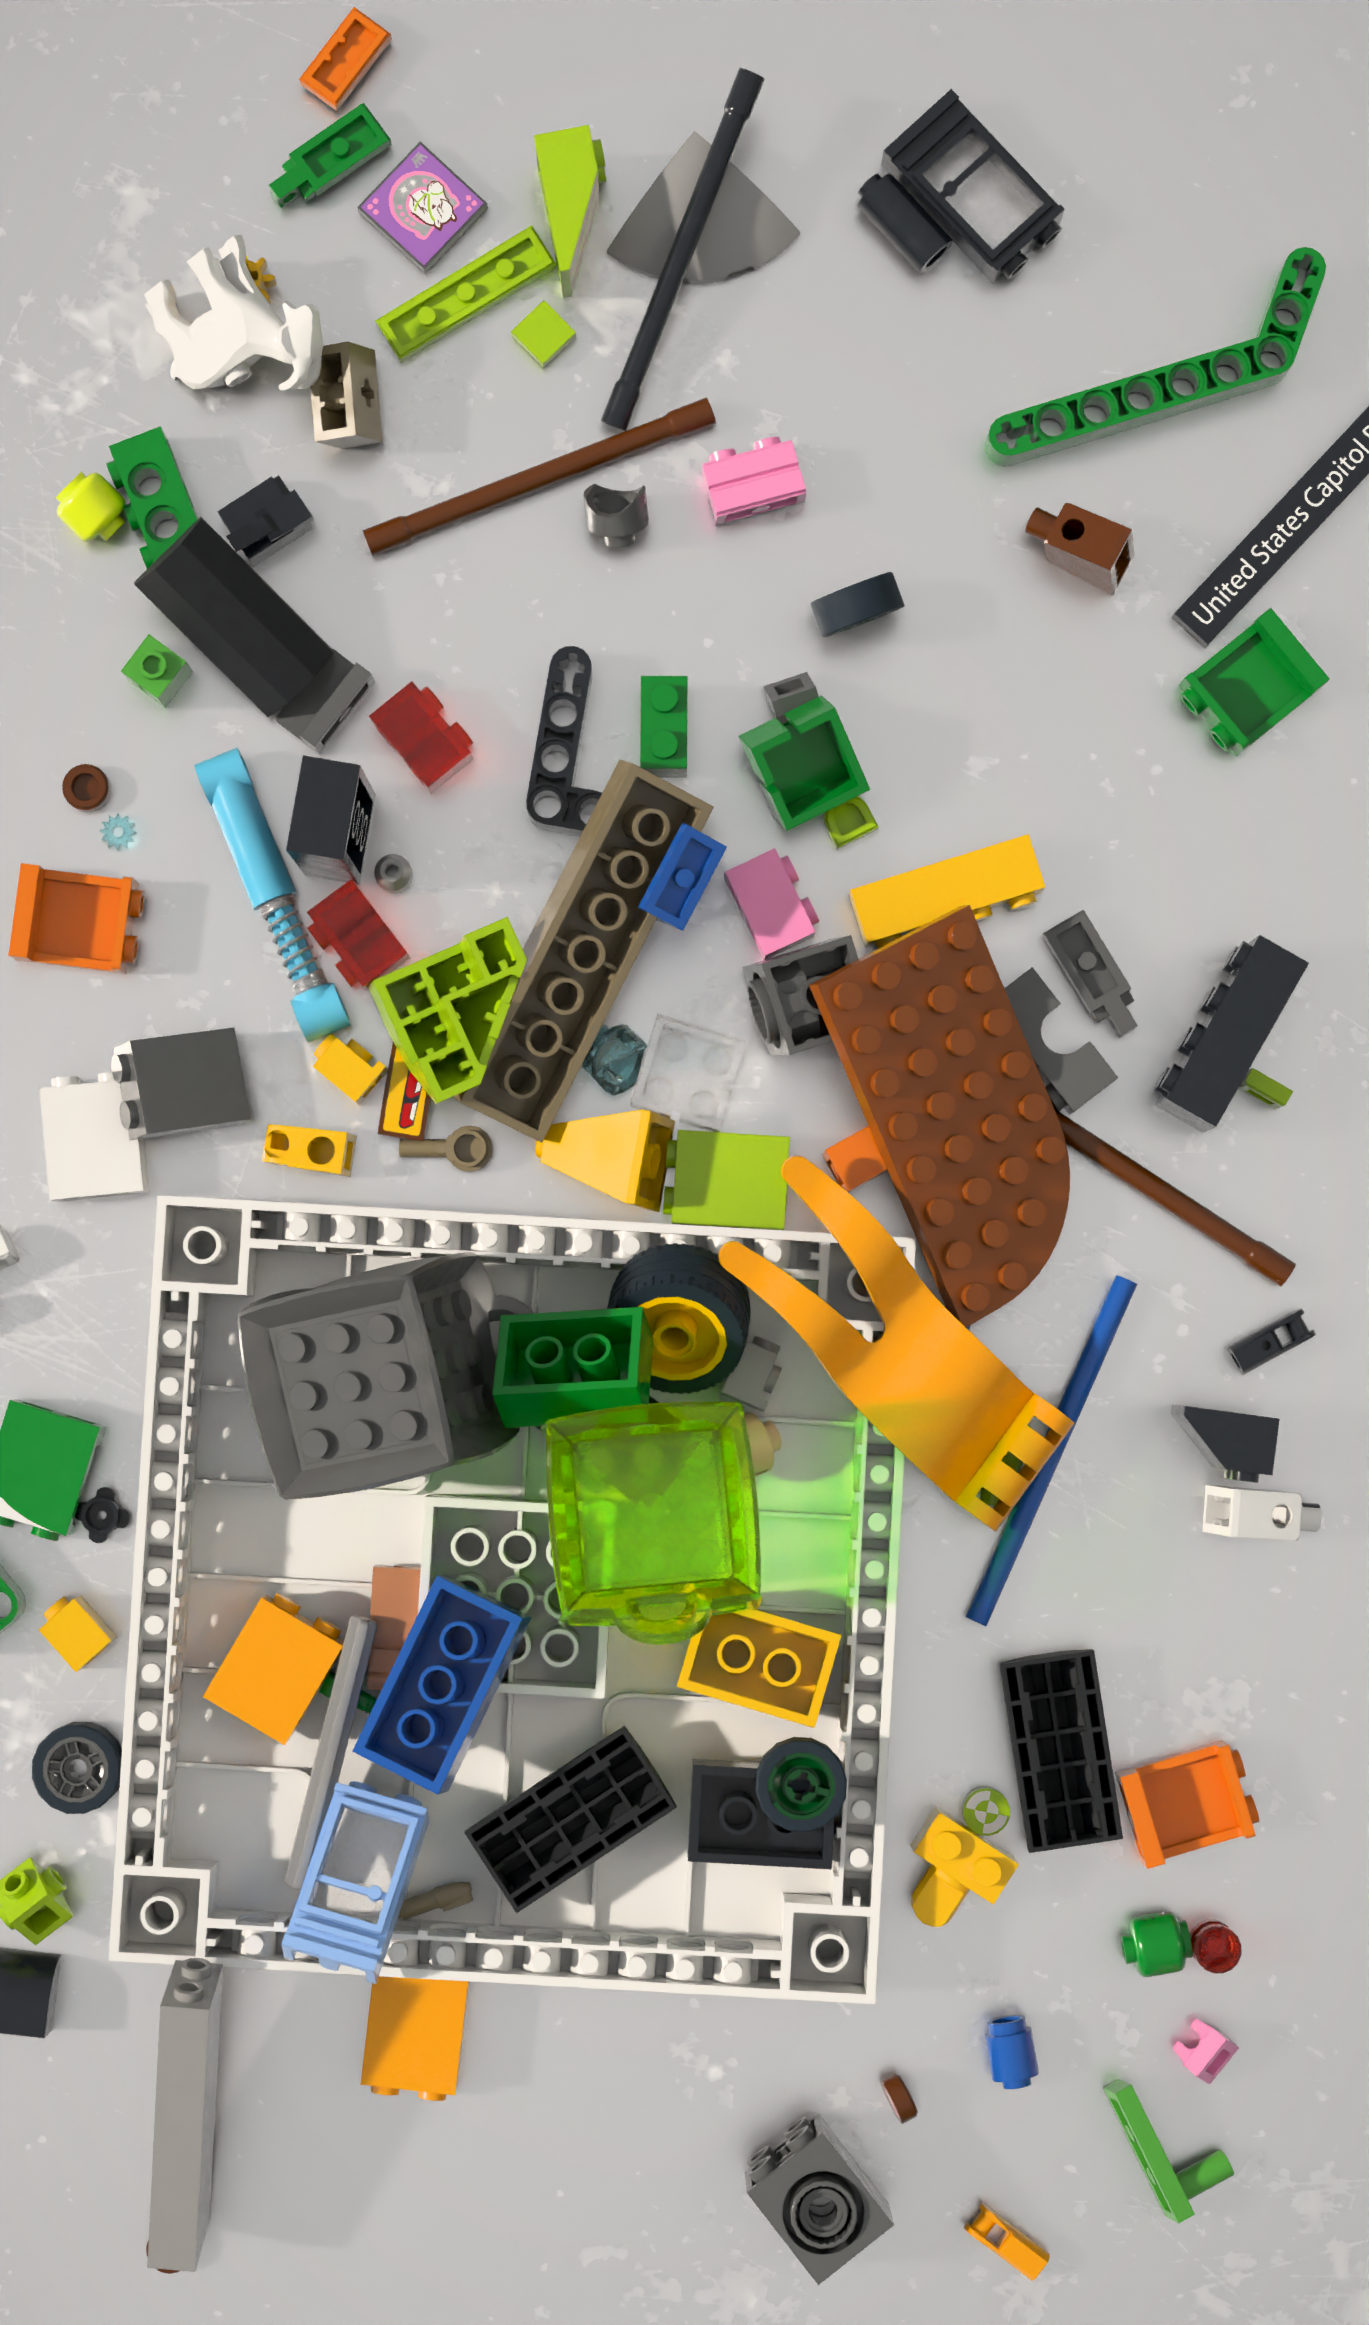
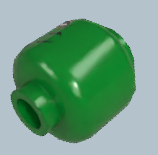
[1121,1911,1193,1977]

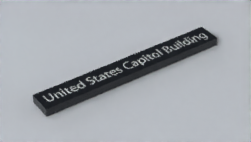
[1172,406,1369,648]

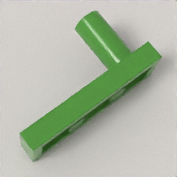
[1103,2079,1234,2223]

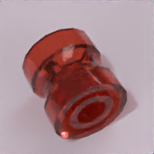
[1190,1919,1242,1973]

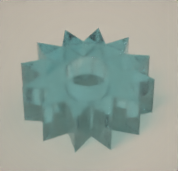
[99,813,137,851]

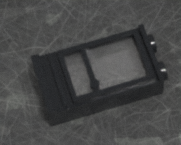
[881,89,1065,284]

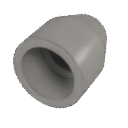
[374,854,413,894]

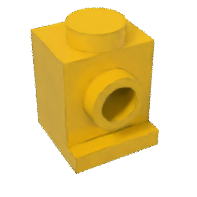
[313,1034,388,1105]

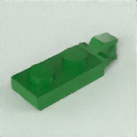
[269,103,391,208]

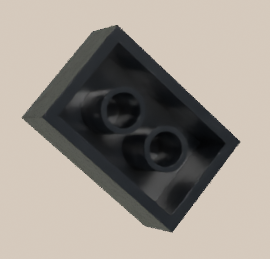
[687,1759,834,1870]

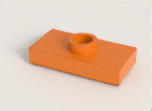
[299,7,392,111]

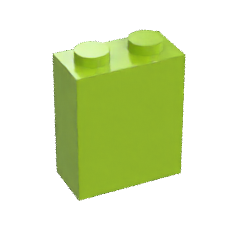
[663,1130,790,1230]

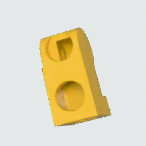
[262,1124,357,1177]

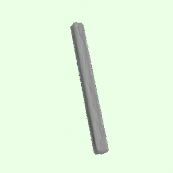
[285,1616,377,1890]

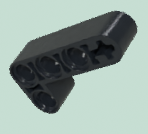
[526,646,602,837]

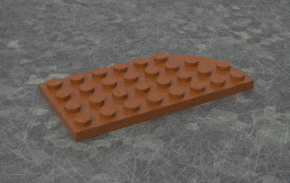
[809,905,1070,1327]

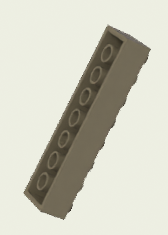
[454,759,714,1143]

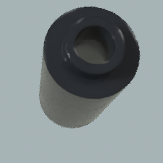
[857,173,954,274]

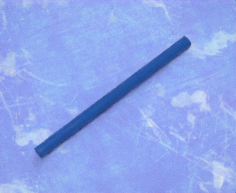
[965,1275,1138,1626]

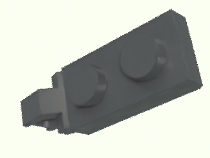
[1042,910,1138,1038]

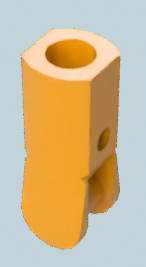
[964,2203,1050,2281]

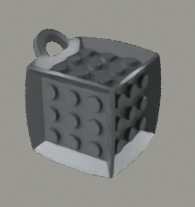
[237,1252,534,1500]

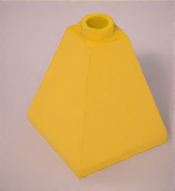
[535,1110,675,1212]

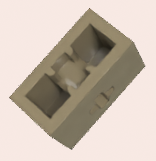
[310,341,383,449]

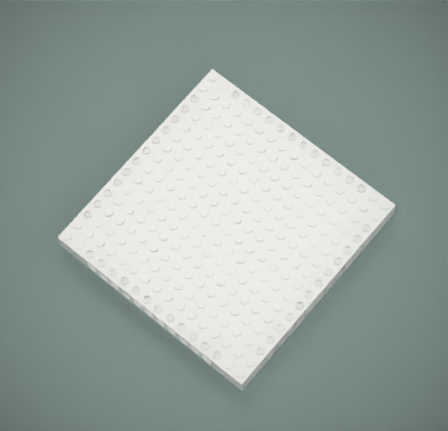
[109,1195,916,2004]

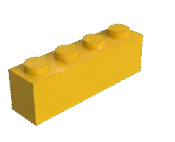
[848,834,1045,949]

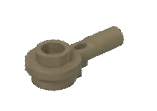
[399,1125,493,1172]

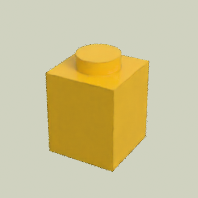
[39,1595,118,1672]

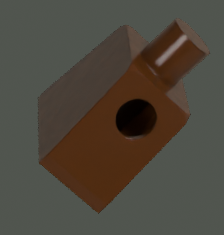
[1025,503,1134,595]

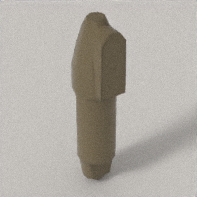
[398,1882,474,1920]

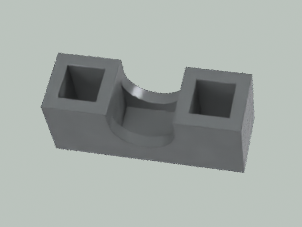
[1004,967,1118,1115]

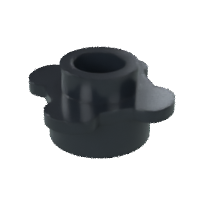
[75,1487,130,1543]

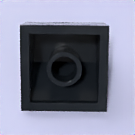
[1171,1405,1280,1483]

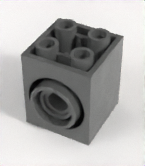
[743,935,858,1056]
[745,2114,894,2285]

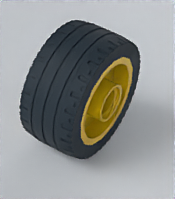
[607,1243,751,1394]

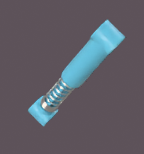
[194,747,351,1043]

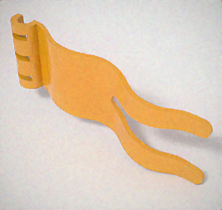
[719,1155,1075,1532]

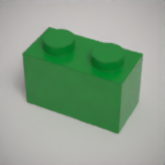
[640,676,688,778]

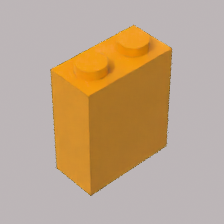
[203,1593,344,1745]
[360,1976,470,2101]

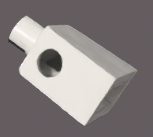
[1202,1485,1322,1541]

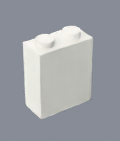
[39,1072,150,1202]

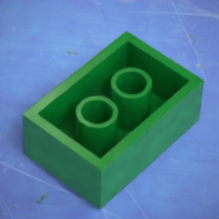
[492,1307,653,1428]

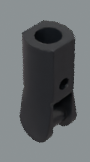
[1228,1308,1316,1375]

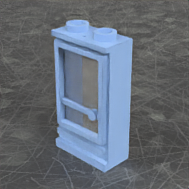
[281,1781,429,1984]

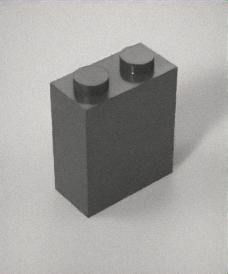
[111,1027,251,1141]

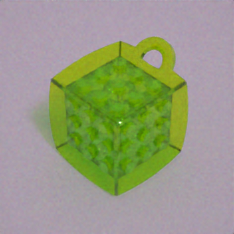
[541,1402,763,1645]

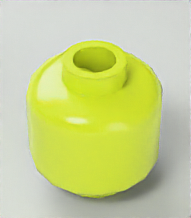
[55,472,125,542]

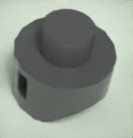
[583,484,649,548]

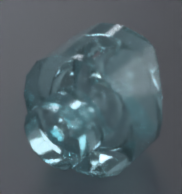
[583,1024,647,1095]

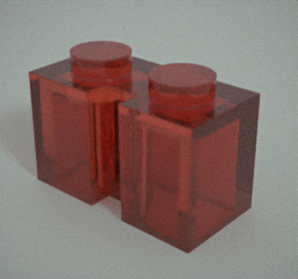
[369,681,474,794]
[307,879,410,991]

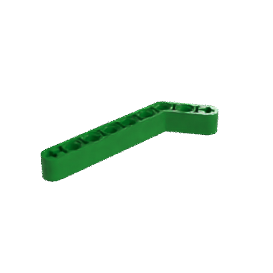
[985,247,1326,467]

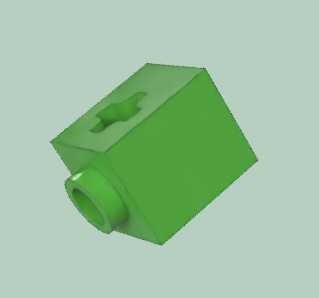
[121,634,193,708]

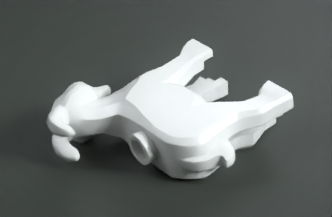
[144,235,323,392]

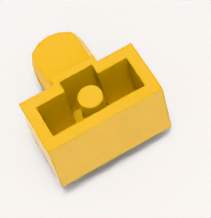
[910,1805,1019,1927]

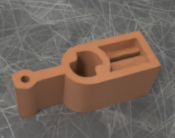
[367,1565,421,1690]

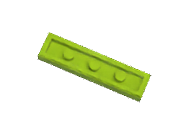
[375,225,556,363]

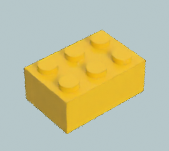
[677,1594,841,1728]

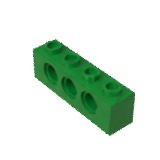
[106,426,198,569]

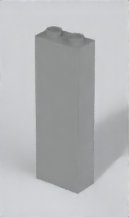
[147,1958,223,2272]

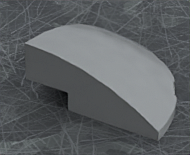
[607,131,800,284]

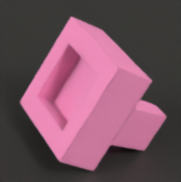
[1173,2019,1239,2084]

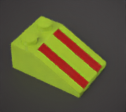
[534,125,606,298]

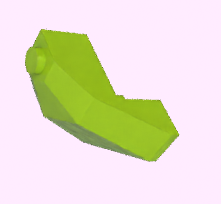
[368,916,527,1104]

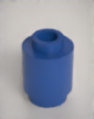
[985,2015,1039,2089]

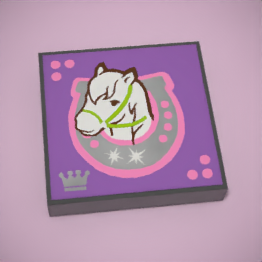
[357,141,488,274]

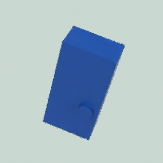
[352,1575,532,1795]

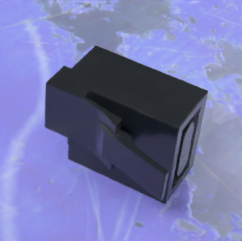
[217,475,314,567]

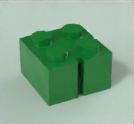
[738,695,870,831]

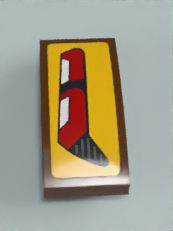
[378,1042,431,1141]

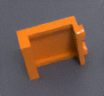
[8,863,144,974]
[1115,1740,1259,1869]

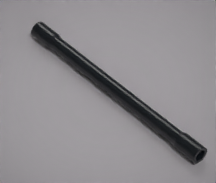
[601,68,765,431]

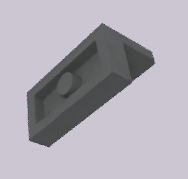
[276,649,375,754]

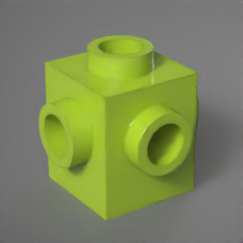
[0,1857,73,1946]

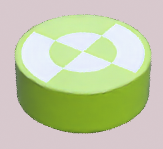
[962,1787,1010,1836]

